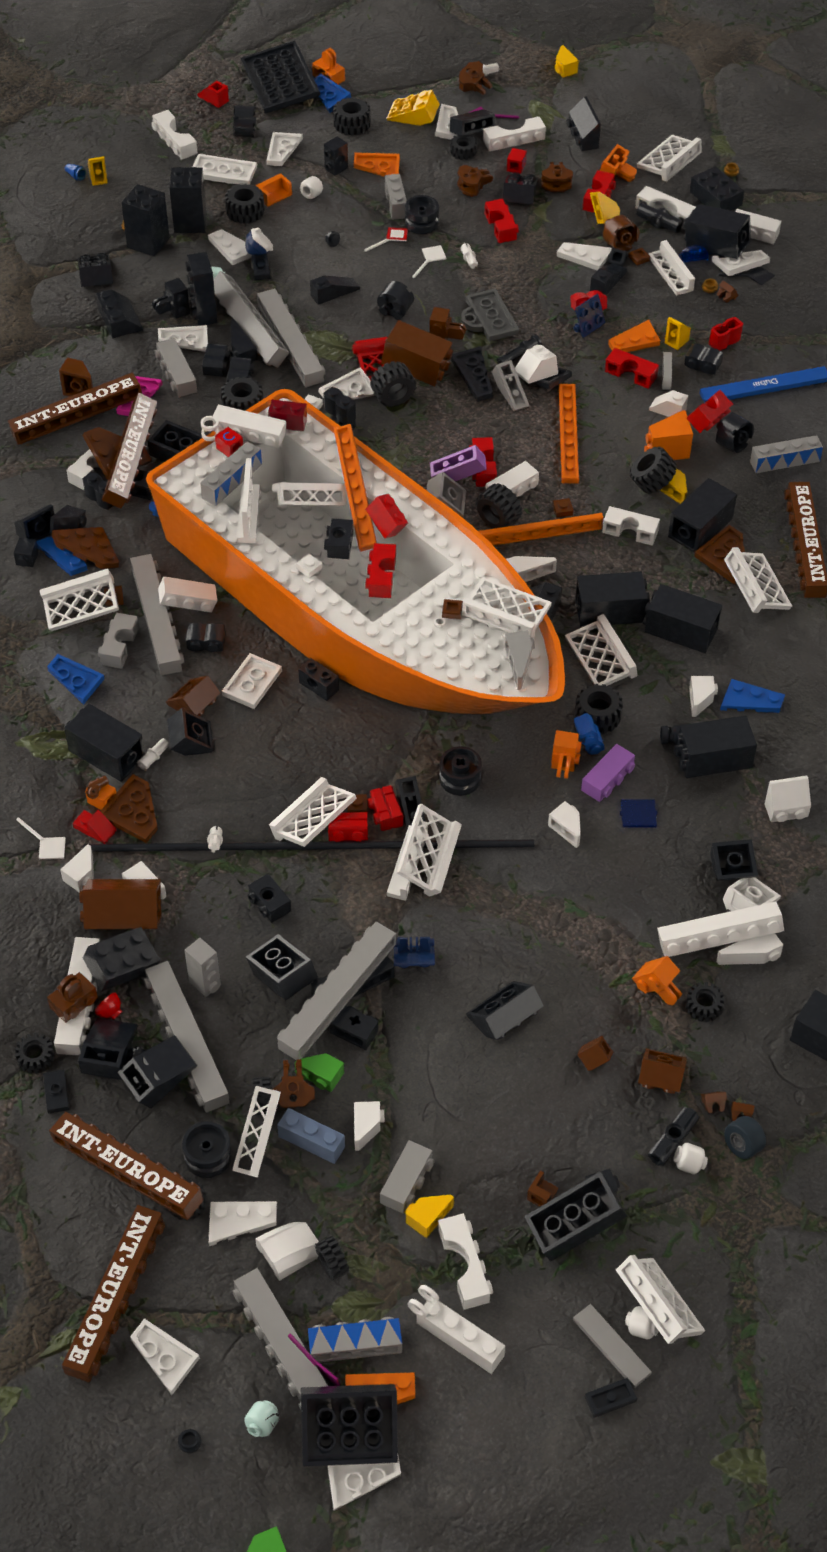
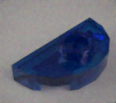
[679,245,709,262]

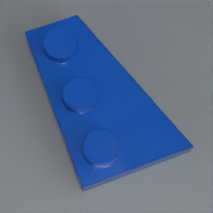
[314,74,351,113]
[37,536,87,576]
[47,654,104,705]
[720,679,785,713]

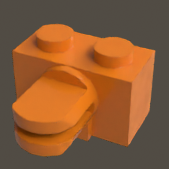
[312,48,345,85]
[600,144,637,182]
[551,730,582,779]
[632,956,682,1005]

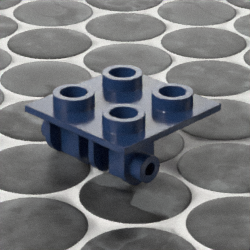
[574,294,605,338]
[394,936,435,968]

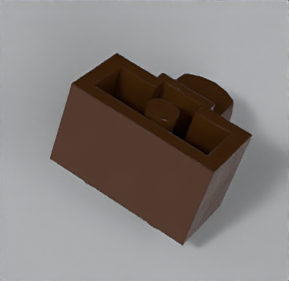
[429,307,466,340]
[47,972,98,1023]

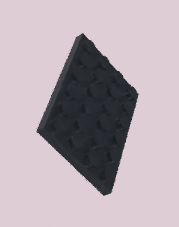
[240,40,321,114]

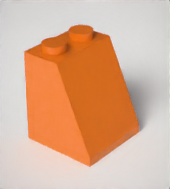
[644,410,693,460]

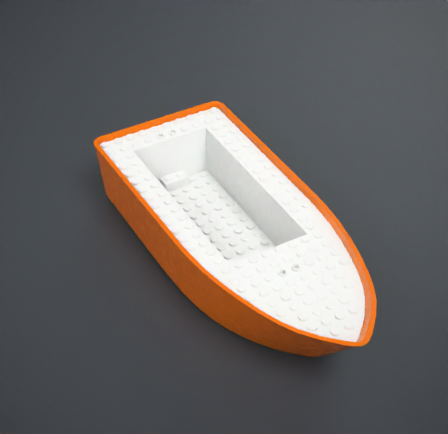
[146,389,565,714]

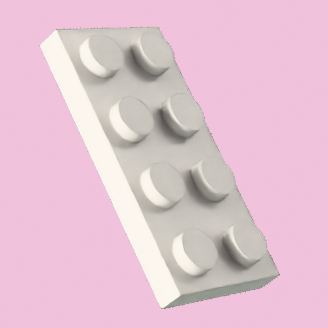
[193,154,257,185]

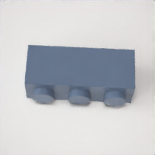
[277,1108,345,1164]

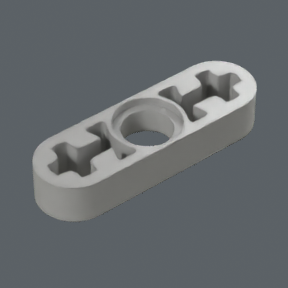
[662,352,672,390]

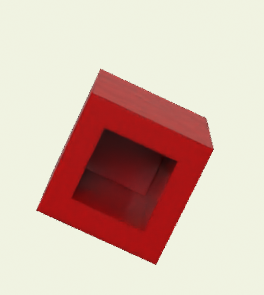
[507,148,527,174]
[215,427,243,458]

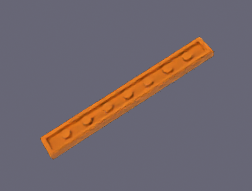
[559,384,579,484]
[333,424,377,552]
[478,513,603,545]

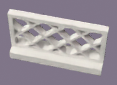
[637,135,702,182]
[237,458,260,543]
[724,547,792,613]
[40,569,119,632]
[463,577,551,638]
[565,614,637,686]
[269,777,357,847]
[397,804,462,897]
[616,1255,705,1344]

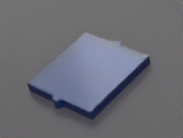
[620,799,658,828]

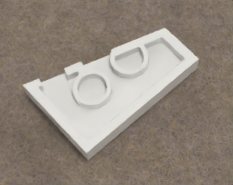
[267,132,303,166]
[208,229,252,265]
[557,242,612,270]
[712,250,770,276]
[158,325,208,352]
[318,367,376,399]
[209,1201,277,1246]
[130,1319,200,1395]

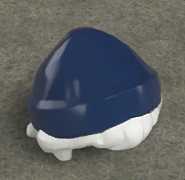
[245,227,273,255]

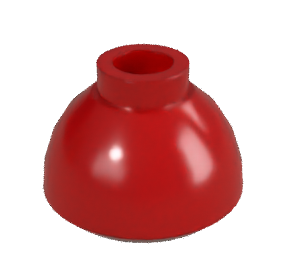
[95,992,123,1020]

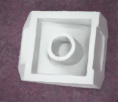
[723,877,781,911]
[255,1222,319,1281]

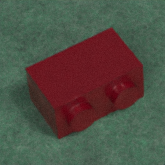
[268,399,307,431]

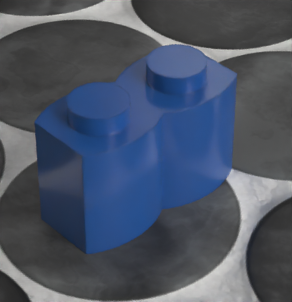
[574,713,605,755]

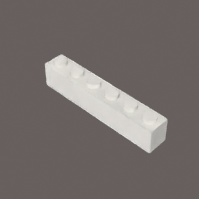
[657,901,784,957]
[54,937,100,1055]

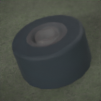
[724,1116,766,1159]

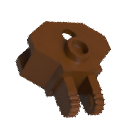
[459,61,492,95]
[541,162,573,191]
[457,165,494,197]
[272,1059,315,1108]

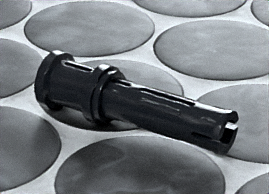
[496,334,542,364]

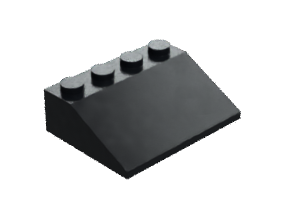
[301,1384,398,1467]

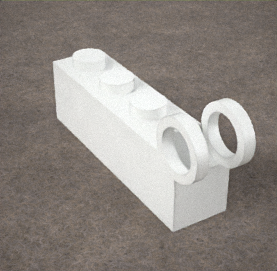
[201,405,286,448]
[407,1285,505,1374]

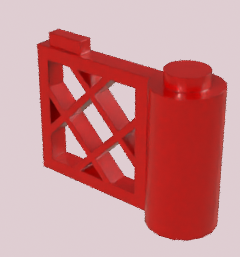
[352,337,388,380]

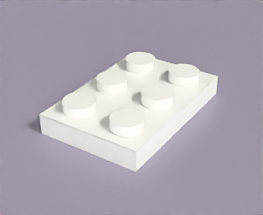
[222,653,282,709]

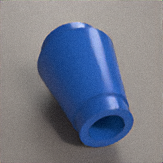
[65,163,87,181]

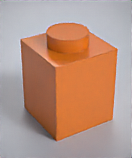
[85,778,116,810]

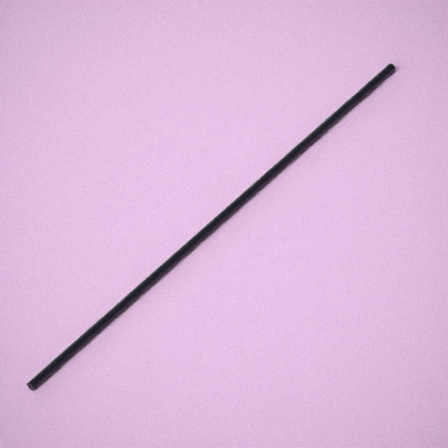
[83,839,534,852]

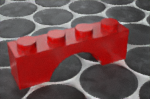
[686,390,733,433]

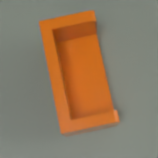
[256,173,292,207]

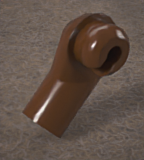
[86,775,109,799]

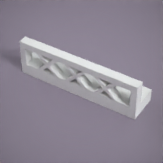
[648,240,695,296]
[272,482,346,506]
[387,821,428,901]
[232,1086,281,1177]

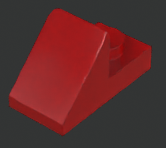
[73,810,116,844]

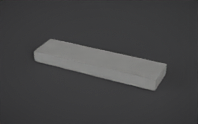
[573,1304,652,1388]

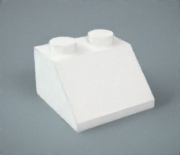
[515,345,558,384]
[765,776,811,822]

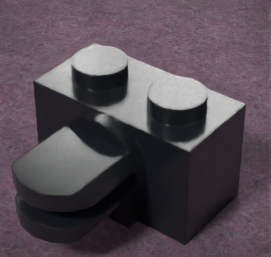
[152,278,190,319]

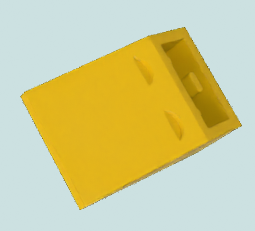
[387,90,440,126]

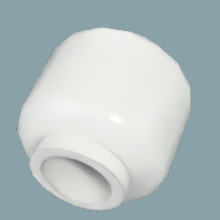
[300,176,323,199]
[674,1143,708,1174]
[625,1306,659,1339]

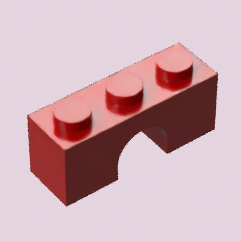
[582,170,616,213]
[485,199,519,243]
[605,348,659,389]
[469,437,497,487]
[365,543,396,598]

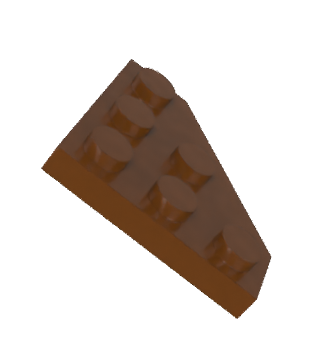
[82,427,152,480]
[694,525,745,585]
[51,527,120,569]
[101,774,158,843]

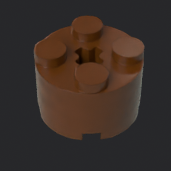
[603,215,640,251]

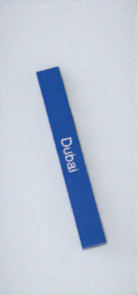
[700,366,827,403]

